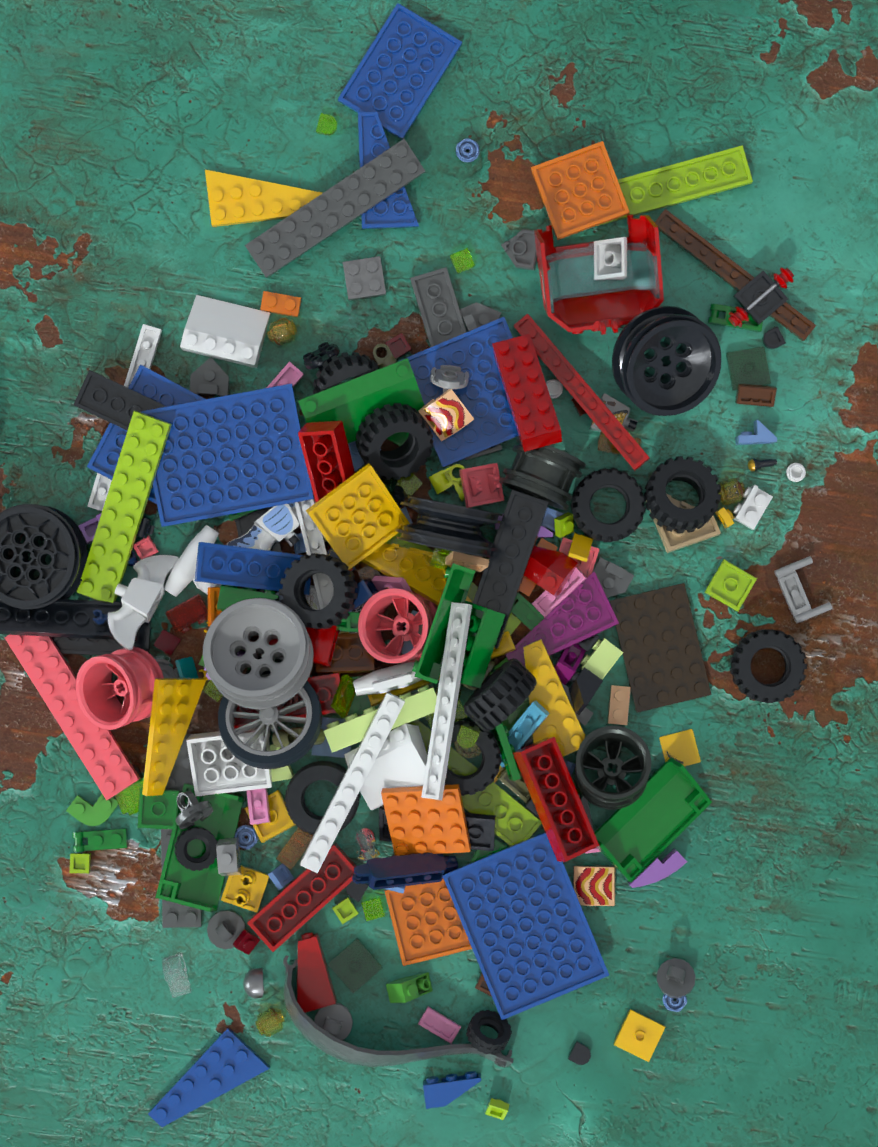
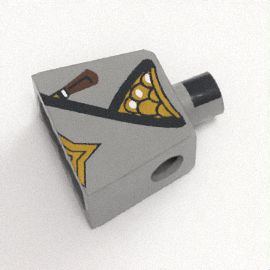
[589,393,638,432]
[216,837,242,876]

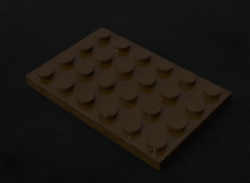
[609,583,711,713]

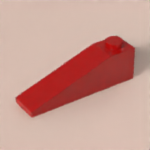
[524,546,579,596]

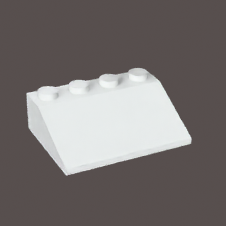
[180,295,271,368]
[344,723,428,810]
[186,726,272,796]

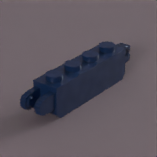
[352,852,458,890]

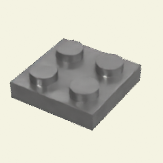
[343,256,386,301]

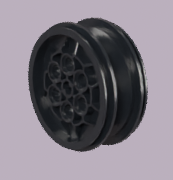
[612,306,721,416]
[395,495,504,558]
[0,504,88,609]

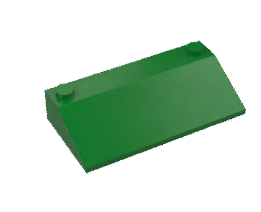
[298,358,425,443]
[412,563,475,684]
[594,757,712,883]
[155,783,245,912]

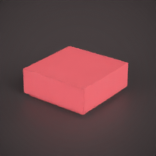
[133,535,159,560]

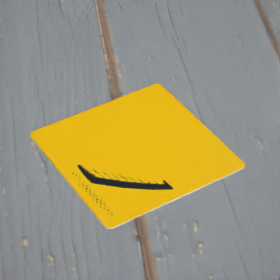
[659,729,701,766]

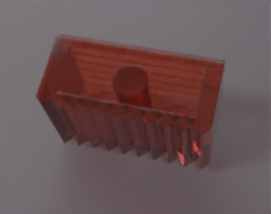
[165,594,208,634]

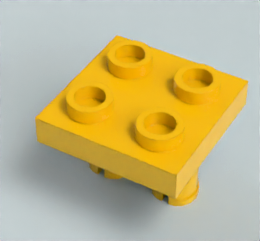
[221,865,269,913]

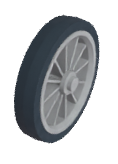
[218,671,322,769]

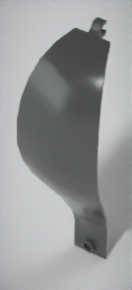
[283,955,514,1068]

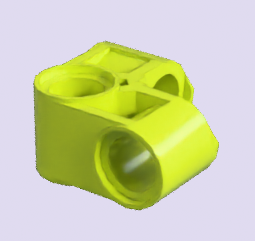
[428,464,465,502]

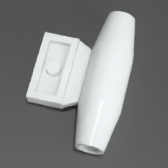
[164,525,221,597]
[353,662,423,696]

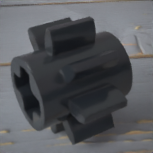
[136,517,155,539]

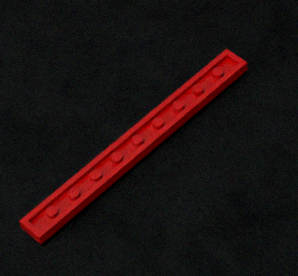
[513,314,650,471]

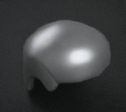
[243,968,264,999]

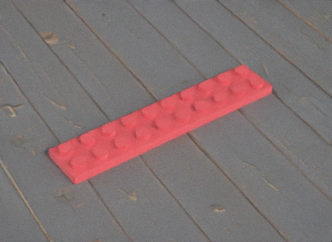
[5,634,140,800]

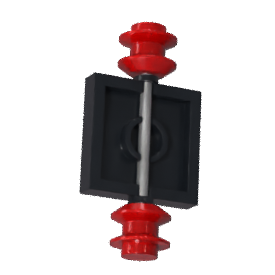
[728,268,794,327]

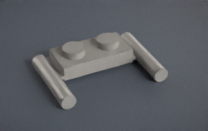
[774,556,832,624]

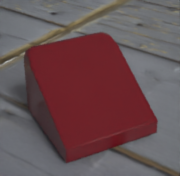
[153,629,181,655]

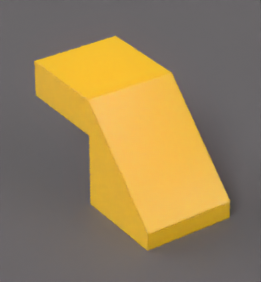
[568,532,593,562]

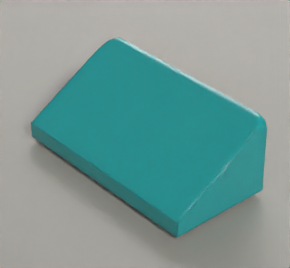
[175,657,202,693]

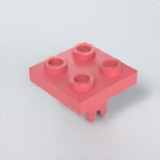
[459,463,504,508]

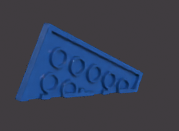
[358,112,419,229]
[148,1027,270,1127]

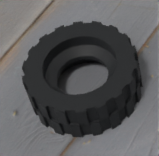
[174,827,218,871]
[466,1010,512,1055]

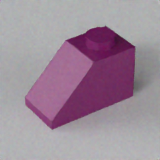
[554,644,586,685]

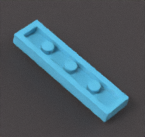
[500,700,550,768]

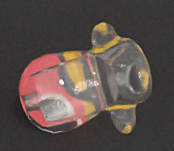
[355,828,380,862]

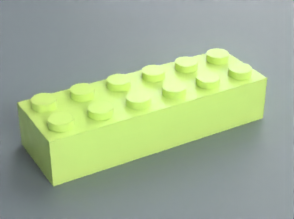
[324,685,437,753]

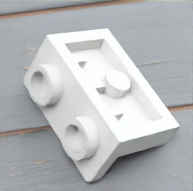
[733,485,773,530]

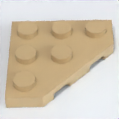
[646,494,721,553]

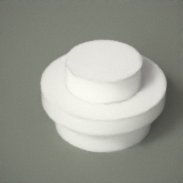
[546,379,563,399]
[786,463,806,482]

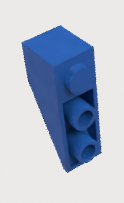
[423,1071,481,1109]

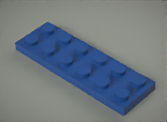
[194,542,311,595]

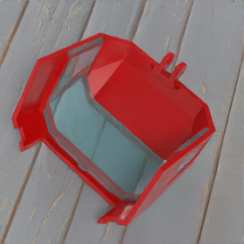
[534,214,664,335]

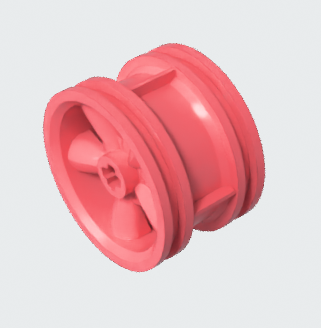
[358,588,438,663]
[76,647,164,730]

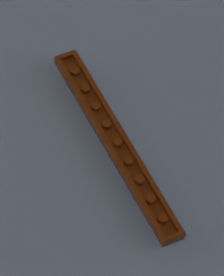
[655,209,816,341]

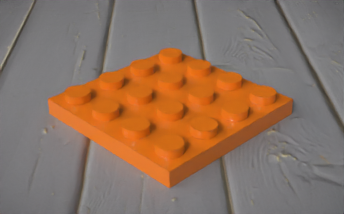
[531,141,630,240]
[381,784,471,856]
[385,879,472,966]

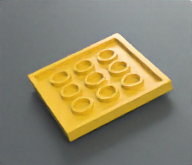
[305,463,410,570]

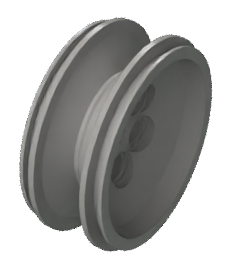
[203,598,314,709]

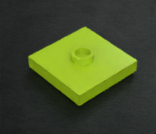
[704,559,757,612]

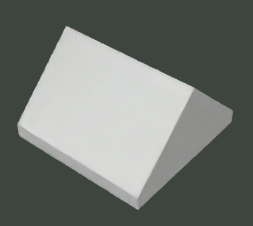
[594,237,627,280]

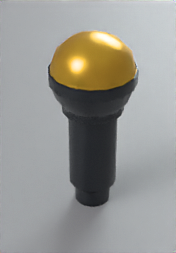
[748,459,777,472]

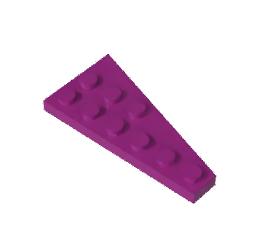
[506,571,619,666]

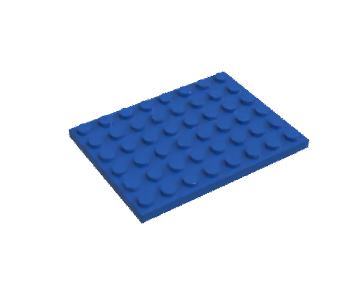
[141,384,314,527]
[442,832,609,1020]

